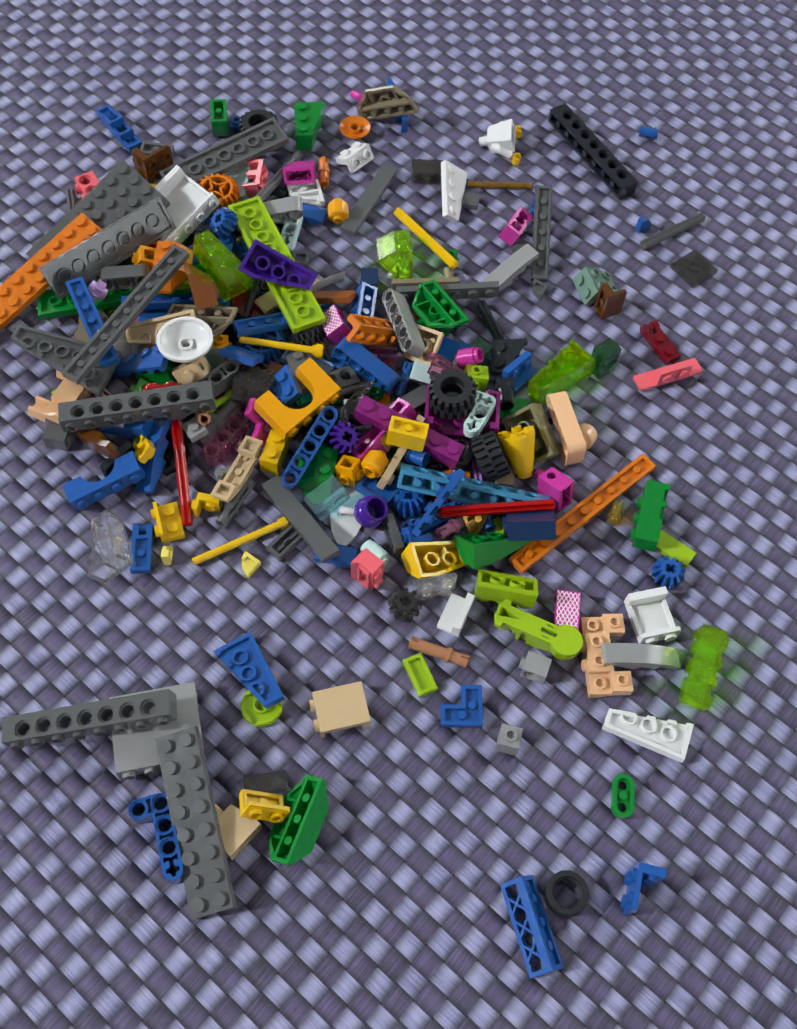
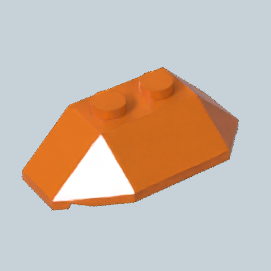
[153,241,194,294]

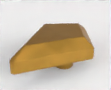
[462,503,488,535]

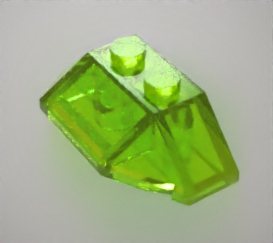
[376,230,413,279]

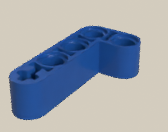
[330,336,400,394]
[128,793,184,884]

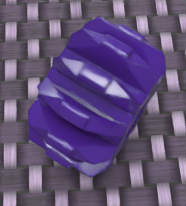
[328,422,361,454]

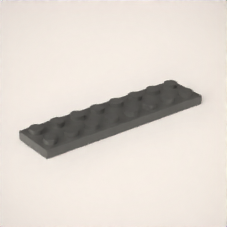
[159,117,290,183]
[38,196,177,300]
[155,726,237,920]

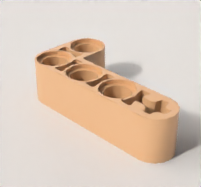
[546,391,586,466]

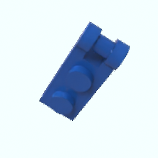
[130,523,154,574]

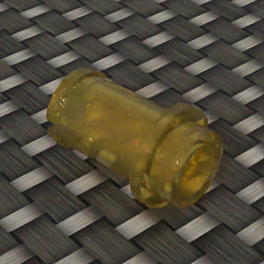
[607,500,624,525]

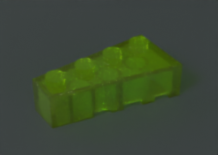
[193,230,253,302]
[527,339,596,404]
[677,624,729,712]

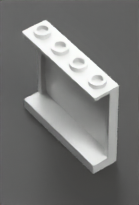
[154,165,220,244]

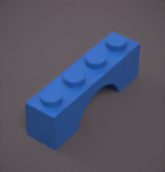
[62,451,146,511]

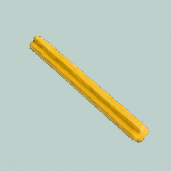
[393,207,459,269]

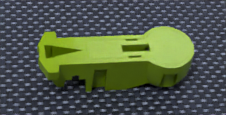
[494,599,583,661]

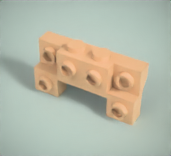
[28,370,91,424]
[579,614,634,698]

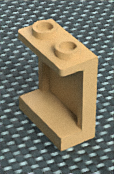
[309,681,371,738]

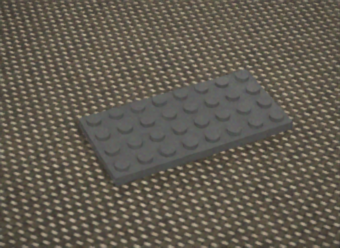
[26,160,171,283]

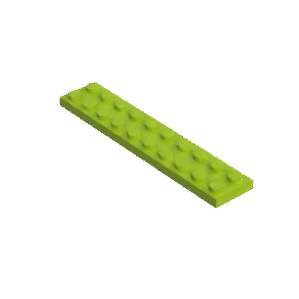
[228,196,326,334]

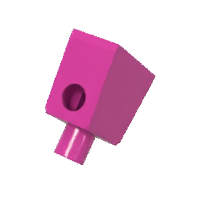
[282,161,316,185]
[533,467,574,513]

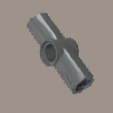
[196,400,241,449]

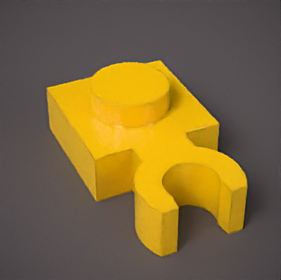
[134,435,156,464]

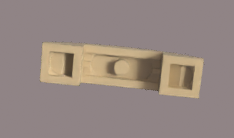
[210,435,263,503]

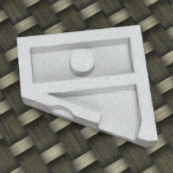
[287,179,325,206]

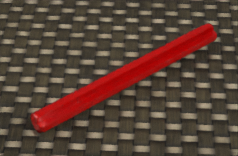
[171,419,194,527]
[439,499,555,518]

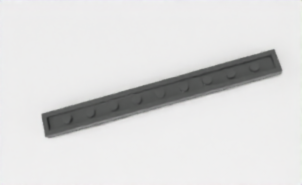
[61,244,190,385]

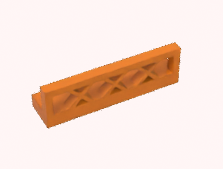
[346,313,397,348]

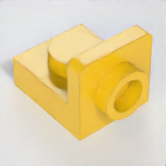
[191,492,223,518]

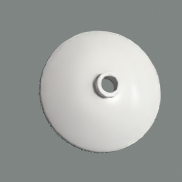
[156,316,213,363]

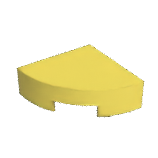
[161,546,173,565]
[241,551,261,578]

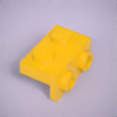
[239,789,290,823]

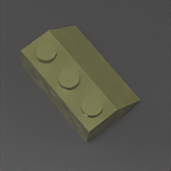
[502,403,563,466]

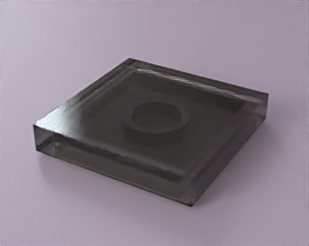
[670,250,718,288]

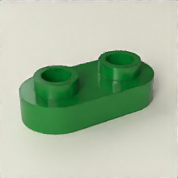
[611,774,635,819]

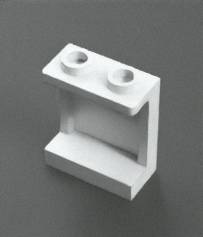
[624,586,681,645]

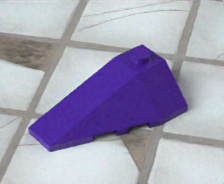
[238,239,318,290]

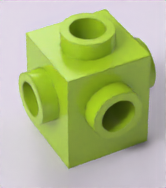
[462,364,489,392]

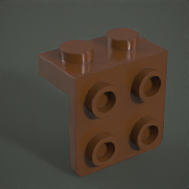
[132,145,173,184]

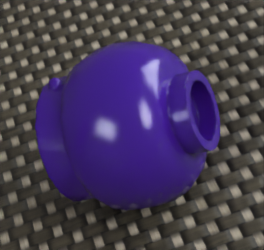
[354,496,388,528]

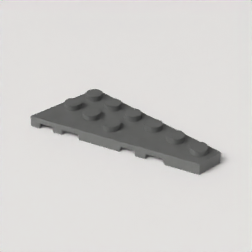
[11,324,122,397]

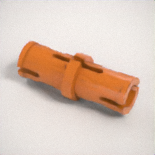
[318,156,330,188]

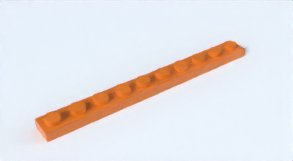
[508,454,656,575]

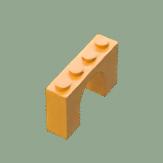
[254,357,341,440]

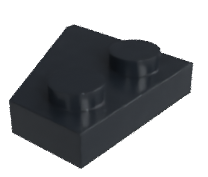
[163,430,199,476]

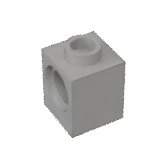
[518,651,552,684]
[495,723,523,756]

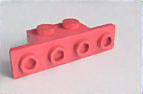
[633,358,703,391]

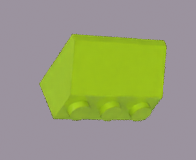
[474,569,538,609]

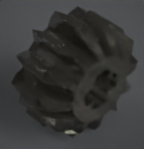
[388,587,422,622]

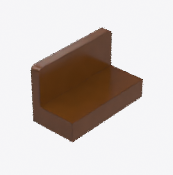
[594,283,627,319]

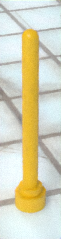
[238,336,324,359]

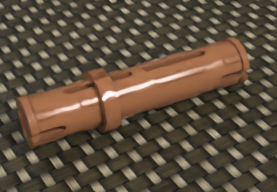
[196,411,211,426]
[408,636,470,668]

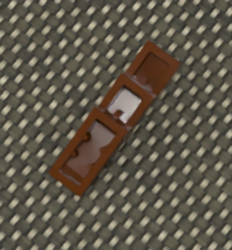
[75,428,119,459]

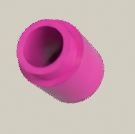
[456,347,484,367]

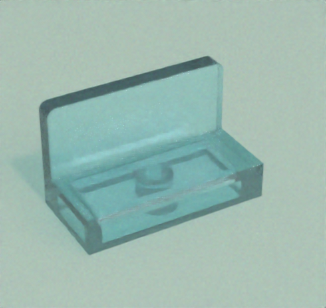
[304,476,350,521]

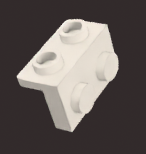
[335,142,374,173]

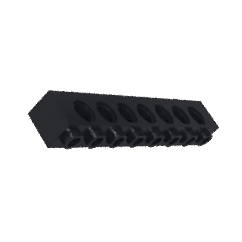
[548,103,638,200]

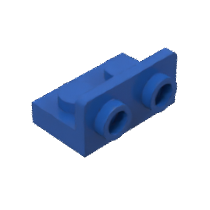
[502,350,538,393]

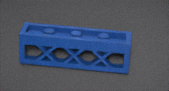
[500,875,564,979]

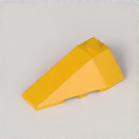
[401,541,467,579]

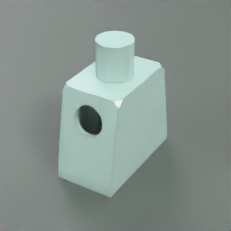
[410,360,443,385]

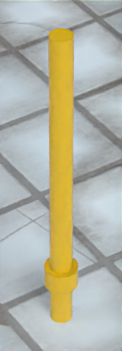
[191,516,291,565]

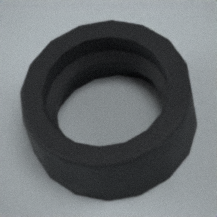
[544,870,589,917]

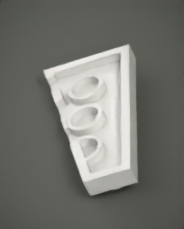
[441,160,468,223]
[602,708,694,763]

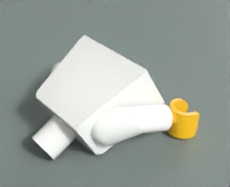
[479,119,523,166]

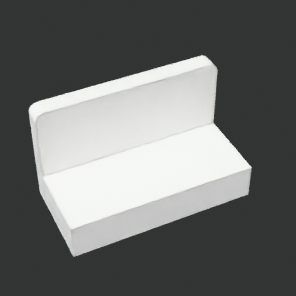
[437,593,475,637]

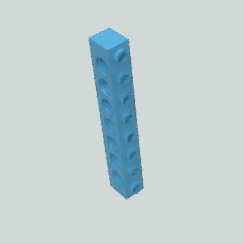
[397,463,550,505]

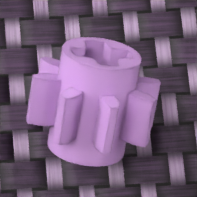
[88,279,109,302]

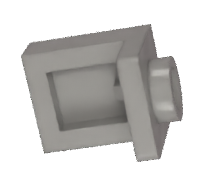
[182,416,209,443]

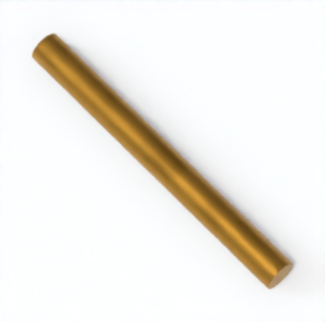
[468,181,532,189]

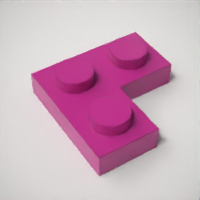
[244,398,273,449]

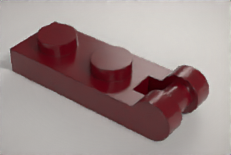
[640,320,681,365]

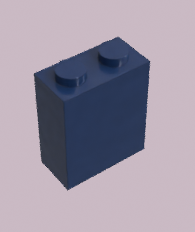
[502,510,556,541]

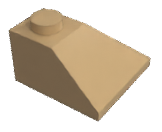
[402,324,445,365]

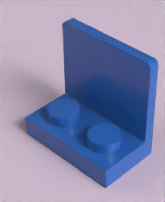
[620,862,667,916]

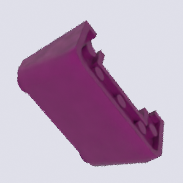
[424,385,501,443]

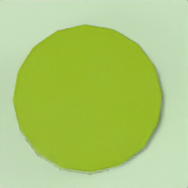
[240,690,283,727]

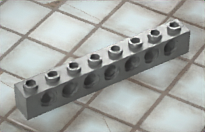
[58,380,216,433]
[1,689,177,750]

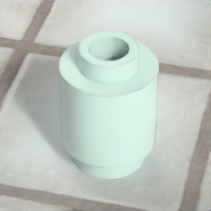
[360,539,389,566]

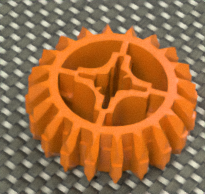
[197,173,240,212]

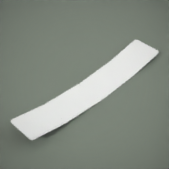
[310,271,345,291]

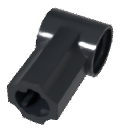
[493,377,515,411]

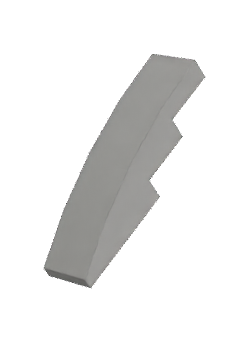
[482,243,539,300]
[601,643,681,670]

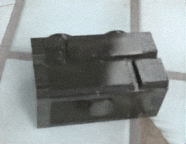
[411,159,444,184]

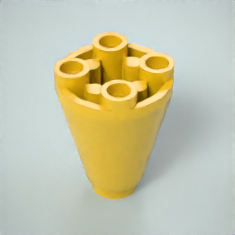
[497,425,535,479]

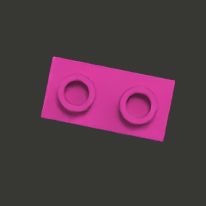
[498,206,533,247]

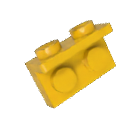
[150,501,185,544]

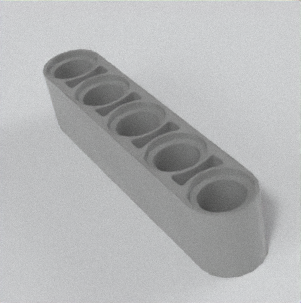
[234,196,303,231]
[382,288,425,358]

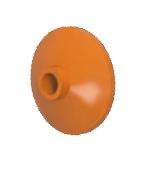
[339,116,370,139]

